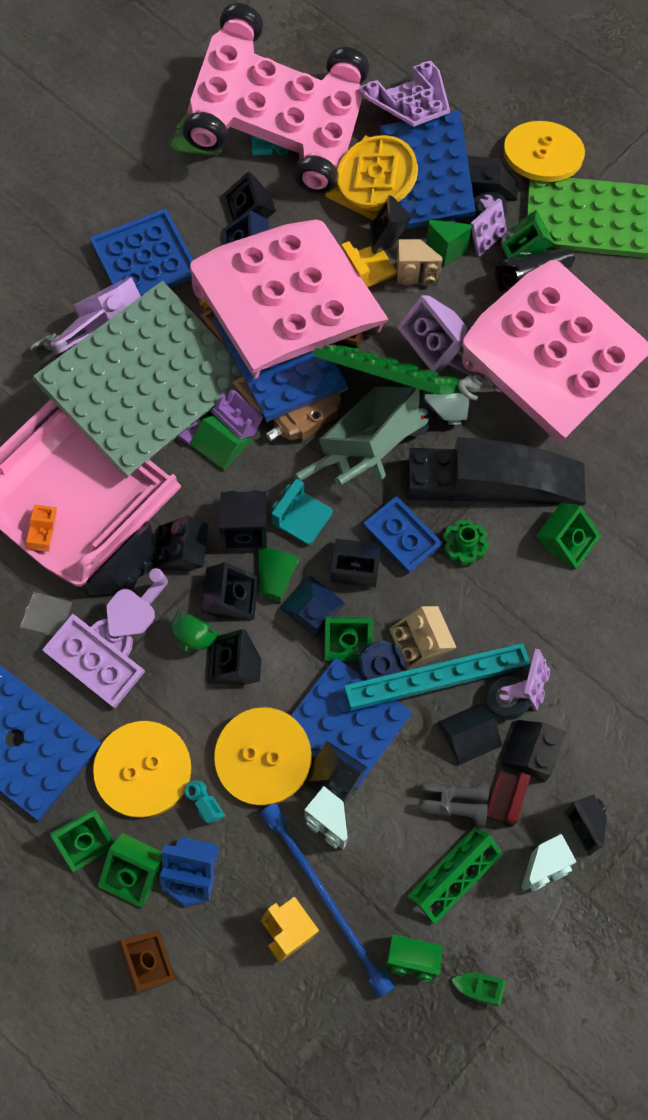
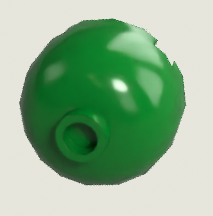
[171,609,220,652]

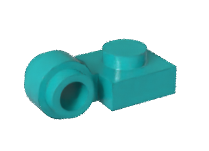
[252,135,289,155]
[185,780,225,824]

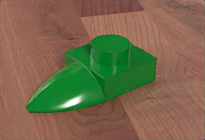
[452,973,506,1007]

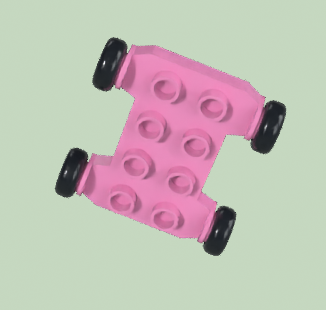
[183,3,370,194]

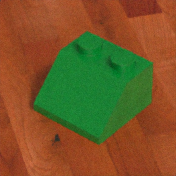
[536,503,601,569]
[98,833,163,908]

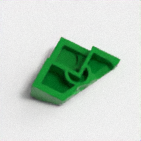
[258,547,299,603]

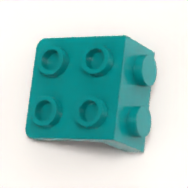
[271,478,333,545]

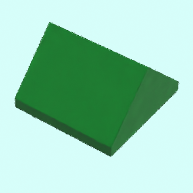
[426,220,472,267]
[190,415,252,471]
[325,617,373,661]
[50,808,114,872]

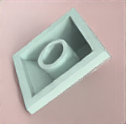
[420,393,469,425]

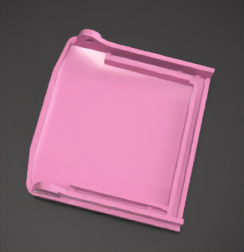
[190,219,388,379]
[462,260,648,444]
[0,399,181,587]

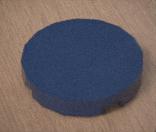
[358,641,405,681]

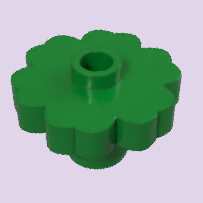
[442,520,489,565]

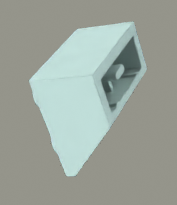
[305,786,348,850]
[522,834,576,892]

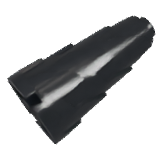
[495,248,575,292]

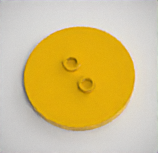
[504,121,585,182]
[337,135,418,211]
[215,707,312,806]
[93,721,191,818]

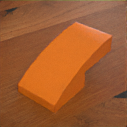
[26,504,57,552]

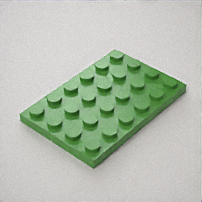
[527,178,648,258]

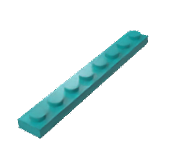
[344,643,531,711]

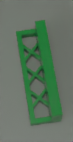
[407,826,503,925]

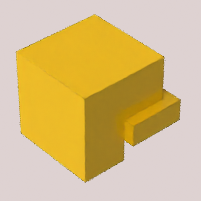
[260,897,319,963]

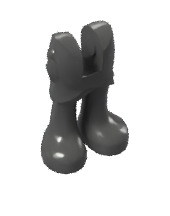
[418,781,489,829]

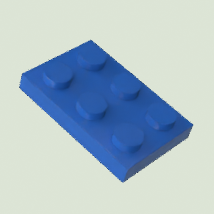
[363,496,443,574]

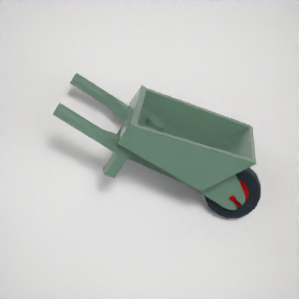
[294,386,432,486]

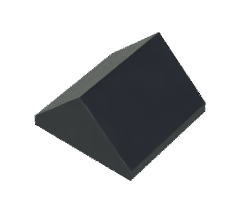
[370,195,412,254]
[438,703,503,765]

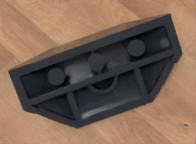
[467,156,518,201]
[84,521,154,597]

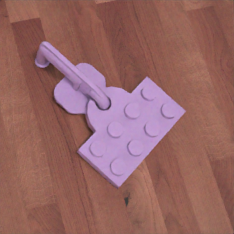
[43,568,168,708]

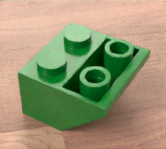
[501,210,555,258]
[385,934,443,982]

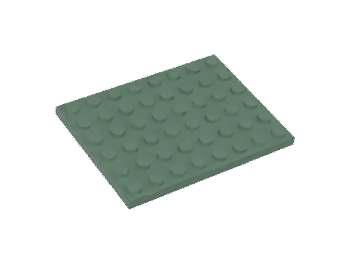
[32,281,242,479]

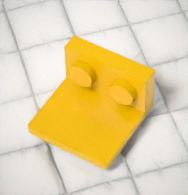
[342,241,397,287]

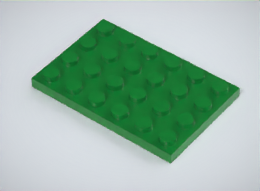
[313,344,461,395]

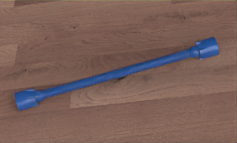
[260,803,396,999]

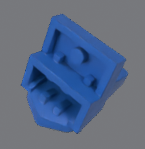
[160,837,219,907]

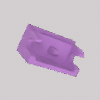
[211,390,263,439]

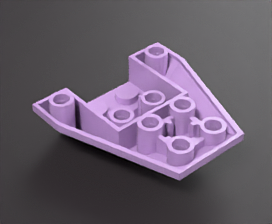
[360,60,450,127]

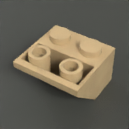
[396,239,442,286]
[389,606,457,670]

